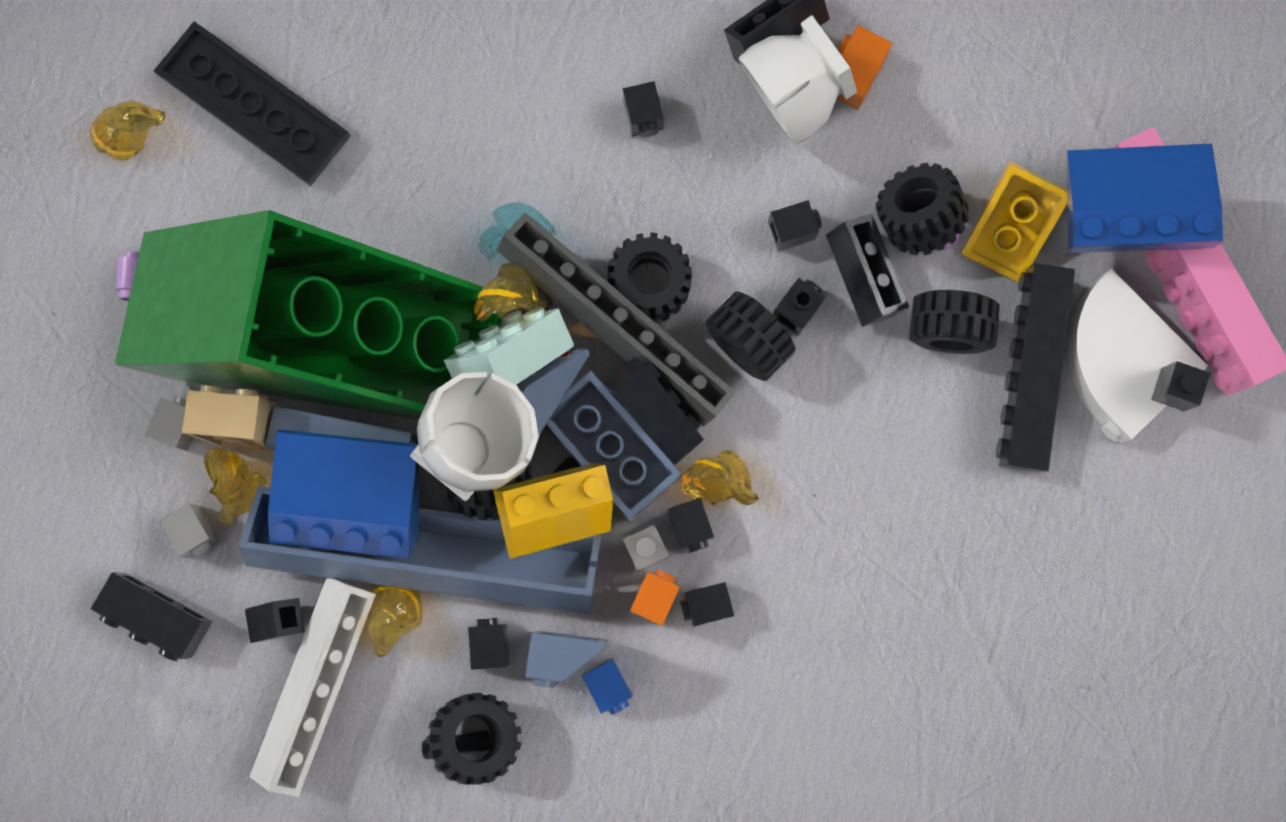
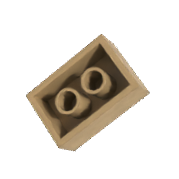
[182,386,277,451]

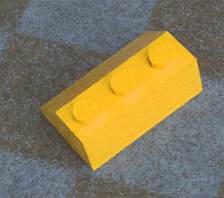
[493,463,613,559]

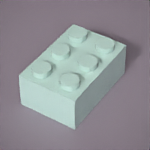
[444,307,574,391]

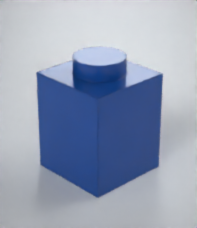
[582,658,633,715]

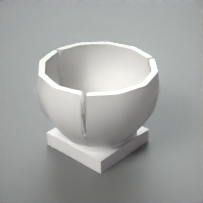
[739,16,857,145]
[410,372,539,501]

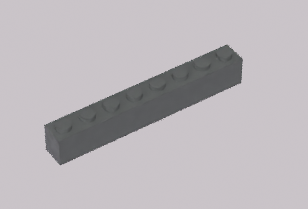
[496,212,736,427]

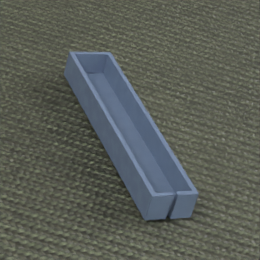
[238,486,601,614]

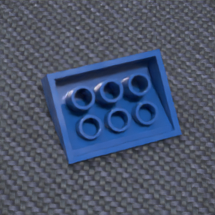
[1067,143,1223,253]
[268,429,419,558]

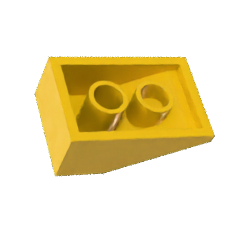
[961,159,1068,282]

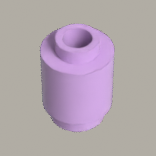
[115,251,139,301]

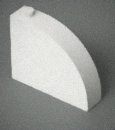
[1066,268,1208,443]

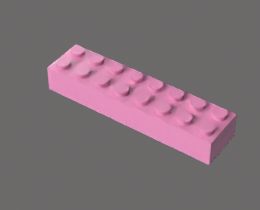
[1114,126,1286,396]

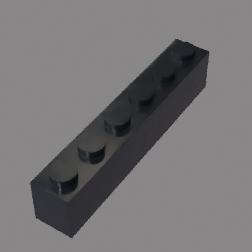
[996,263,1075,472]

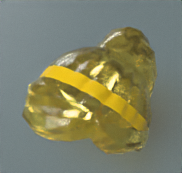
[89,100,165,161]
[474,263,548,322]
[204,447,267,527]
[680,450,759,506]
[367,585,423,657]

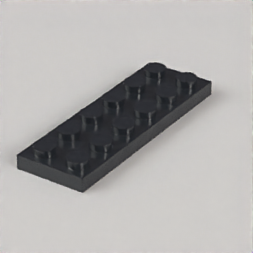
[153,21,351,187]

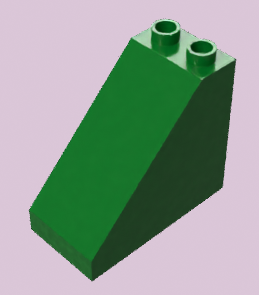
[115,210,506,420]

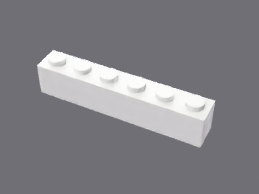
[249,578,376,797]

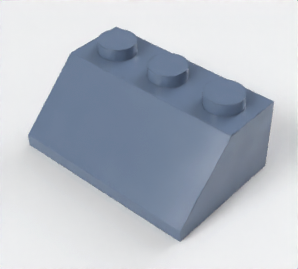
[525,631,608,688]

